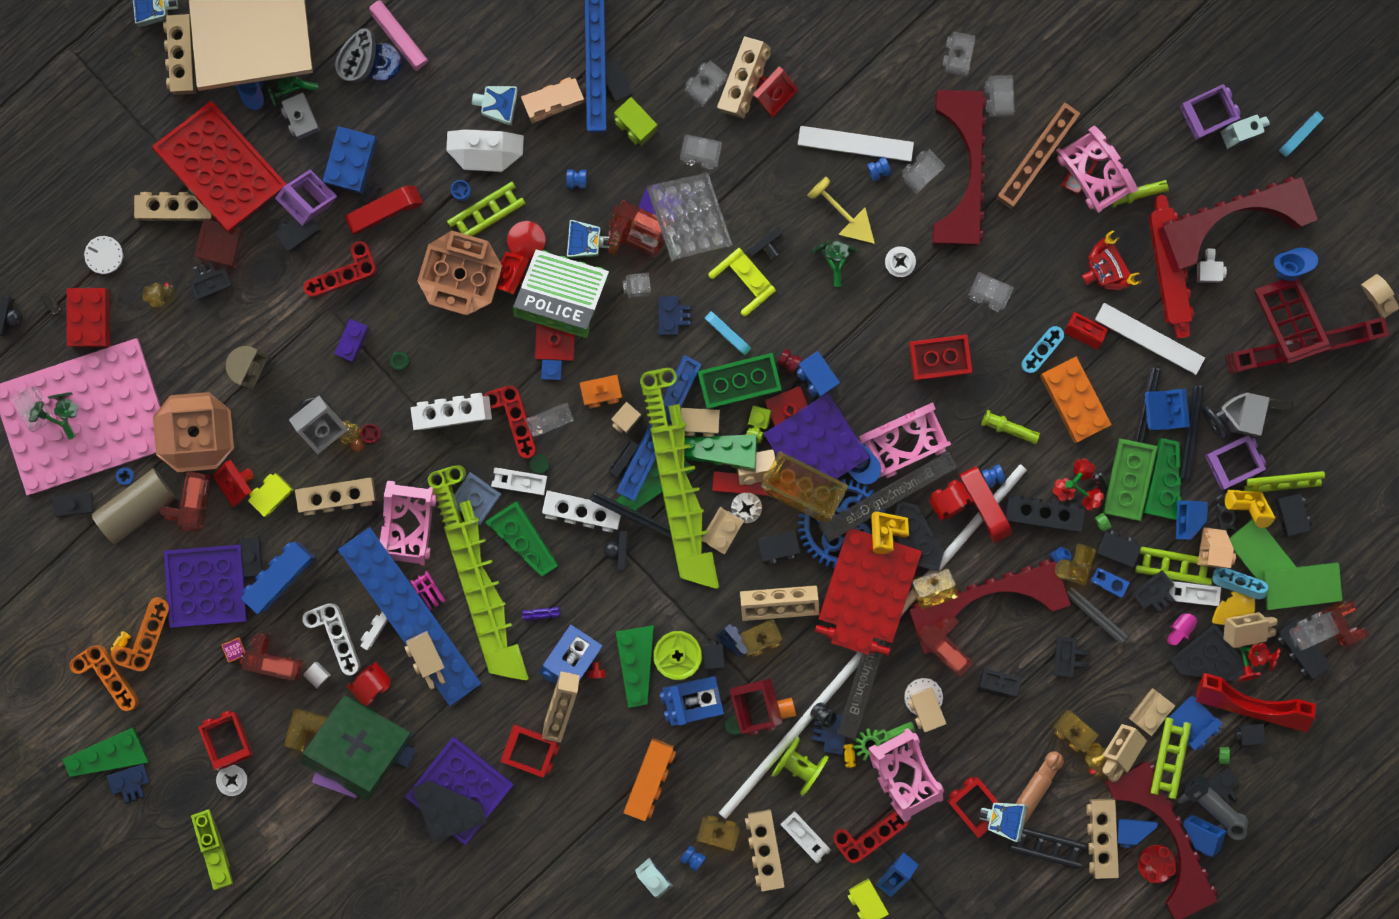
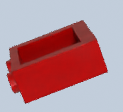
[198,711,254,771]
[500,724,560,778]
[947,776,999,838]

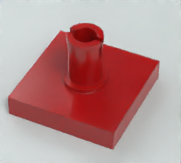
[753,67,798,118]
[496,251,529,295]
[535,323,575,361]
[765,386,808,426]
[212,460,254,508]

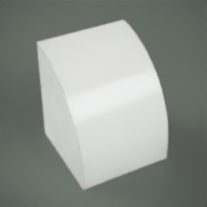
[303,662,331,689]

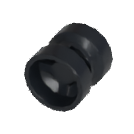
[810,702,837,729]

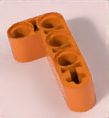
[111,597,169,671]
[70,645,139,711]

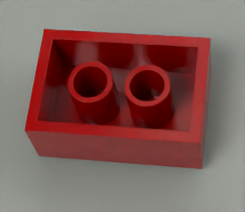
[67,288,110,348]
[908,334,972,381]

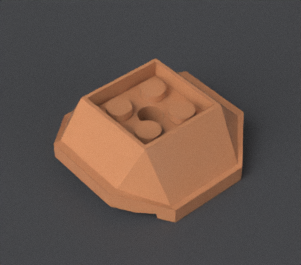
[418,230,502,316]
[153,392,234,472]

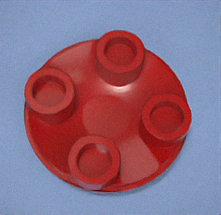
[507,221,546,259]
[1138,845,1176,883]

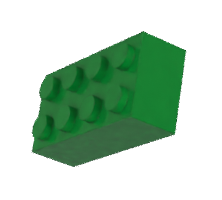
[698,353,782,409]

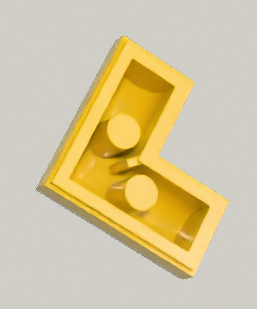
[1225,490,1275,528]
[871,511,909,554]

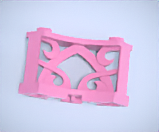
[1056,126,1138,213]
[859,402,951,478]
[380,481,436,566]
[869,728,944,822]

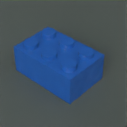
[323,126,377,194]
[796,351,840,399]

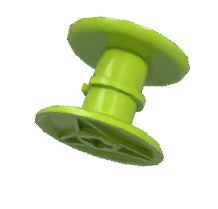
[654,631,702,680]
[772,736,829,797]

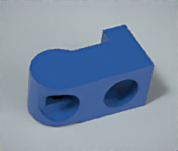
[1091,568,1130,598]

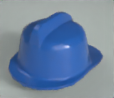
[236,81,264,110]
[1274,248,1318,281]
[848,444,881,484]

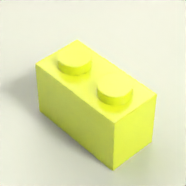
[248,473,294,517]
[848,878,888,919]

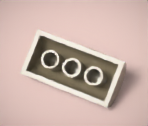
[226,346,269,390]
[92,468,177,544]

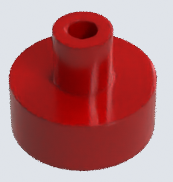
[586,662,606,678]

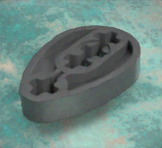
[335,28,376,83]

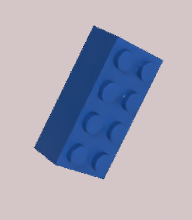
[241,542,316,614]

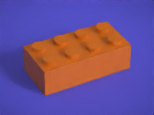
[1040,356,1111,443]
[624,738,676,821]

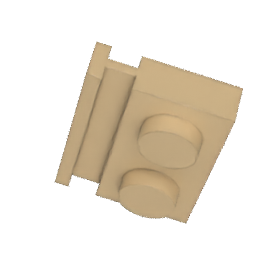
[702,507,744,554]
[1129,688,1175,736]

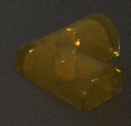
[1055,544,1096,586]
[284,708,328,750]

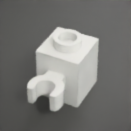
[1197,249,1226,283]

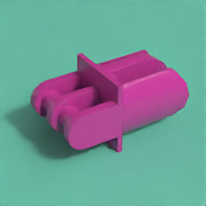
[411,571,446,611]
[1167,614,1197,645]

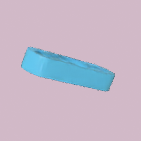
[1279,111,1324,158]
[704,311,751,356]
[1021,326,1064,373]
[1212,568,1268,599]

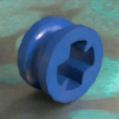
[116,467,135,485]

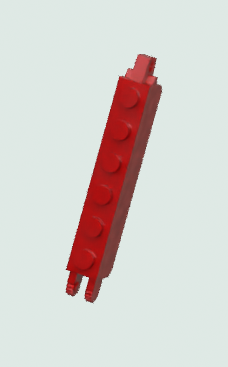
[1148,195,1194,339]

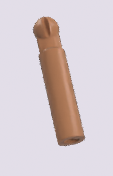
[1015,751,1064,827]

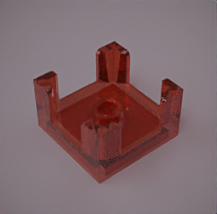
[194,219,244,268]
[1324,600,1369,646]

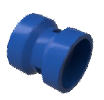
[867,157,892,182]
[567,169,587,189]
[451,180,471,201]
[981,464,1006,488]
[679,845,706,872]

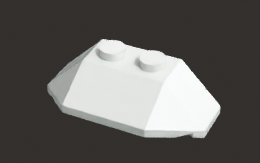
[446,130,524,172]

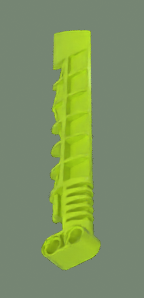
[640,368,719,589]
[428,465,528,680]

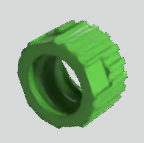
[1094,513,1111,532]
[1219,747,1230,764]

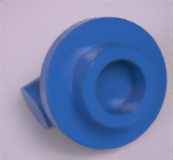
[1049,547,1071,570]

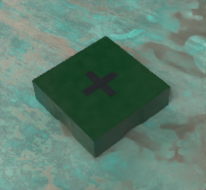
[302,695,411,802]

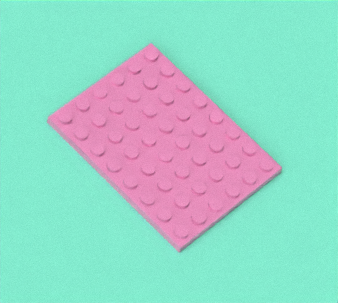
[0,338,161,496]

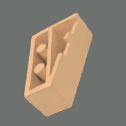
[521,78,584,124]
[1198,527,1236,568]

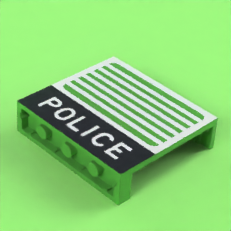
[513,250,609,338]

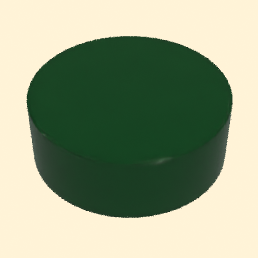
[390,351,409,371]
[530,454,549,474]
[725,715,741,735]

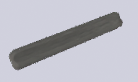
[1066,587,1128,643]

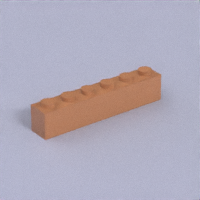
[996,103,1080,209]

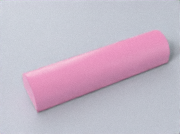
[369,0,428,71]

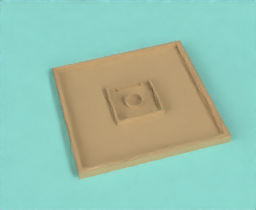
[189,0,313,91]

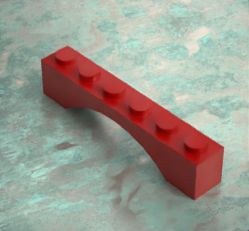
[1196,673,1316,733]

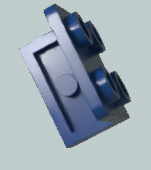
[1145,389,1190,430]
[1168,696,1223,750]

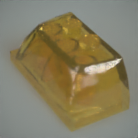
[762,451,849,522]

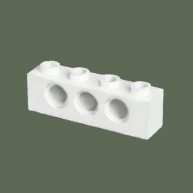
[411,393,492,430]
[542,491,621,533]

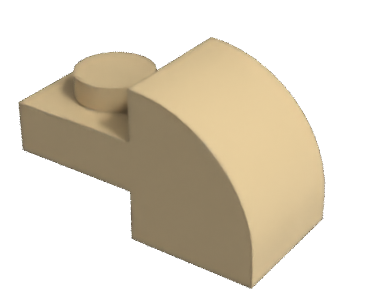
[1361,274,1399,318]

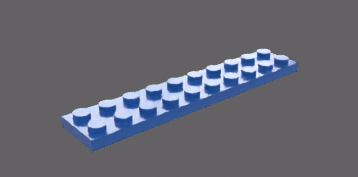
[338,527,481,706]

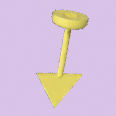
[807,177,875,244]

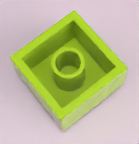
[614,97,658,146]

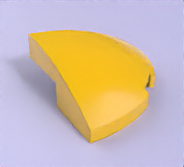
[1212,585,1255,625]

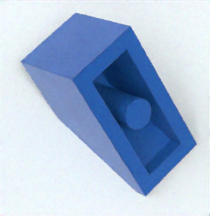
[1176,501,1208,539]
[1183,814,1227,857]
[1116,818,1158,848]
[876,852,918,897]

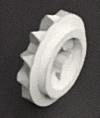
[885,247,916,277]
[731,492,762,523]
[216,765,247,796]

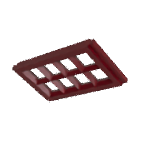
[1254,278,1331,365]

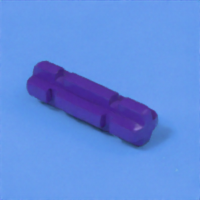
[522,607,560,621]

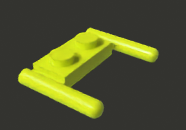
[708,248,776,317]

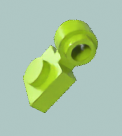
[746,405,773,443]

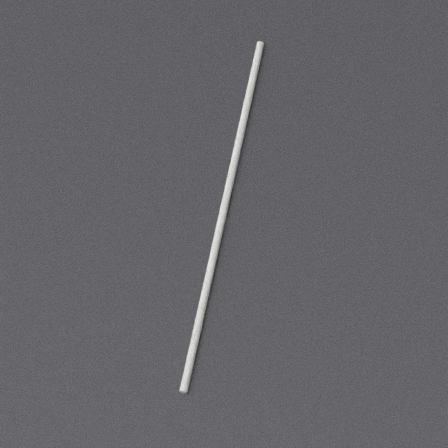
[719,465,1027,819]

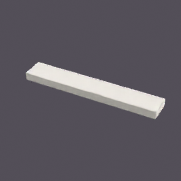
[798,126,914,162]
[1095,303,1205,375]

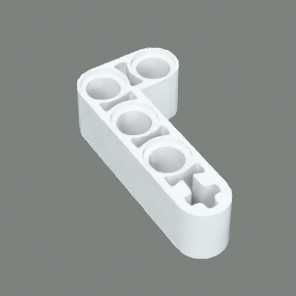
[303,603,360,675]

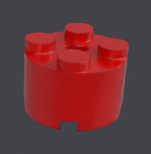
[929,479,974,522]
[346,661,391,706]

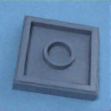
[454,472,502,525]

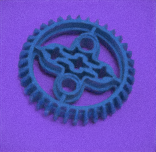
[798,479,886,569]

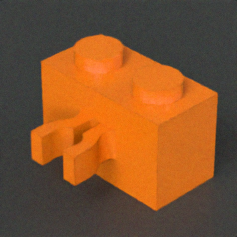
[580,375,622,409]

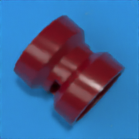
[776,349,802,374]
[360,424,381,444]

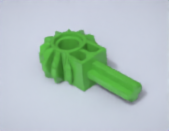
[854,722,915,761]

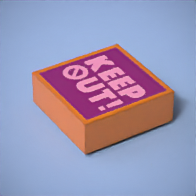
[221,637,247,663]

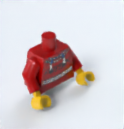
[1081,231,1142,290]

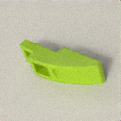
[191,809,233,891]

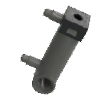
[1178,773,1249,840]

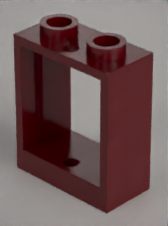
[729,678,783,736]

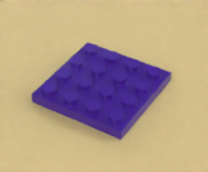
[764,393,870,499]
[164,545,247,628]
[405,736,514,845]

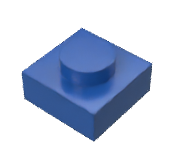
[541,360,562,380]

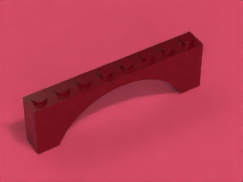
[932,90,986,246]
[1158,176,1318,272]
[1225,317,1389,375]
[908,559,1070,654]
[1104,761,1218,919]

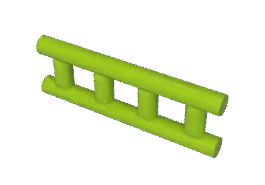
[447,181,526,236]
[1244,471,1325,492]
[1135,547,1212,586]
[1151,718,1191,799]

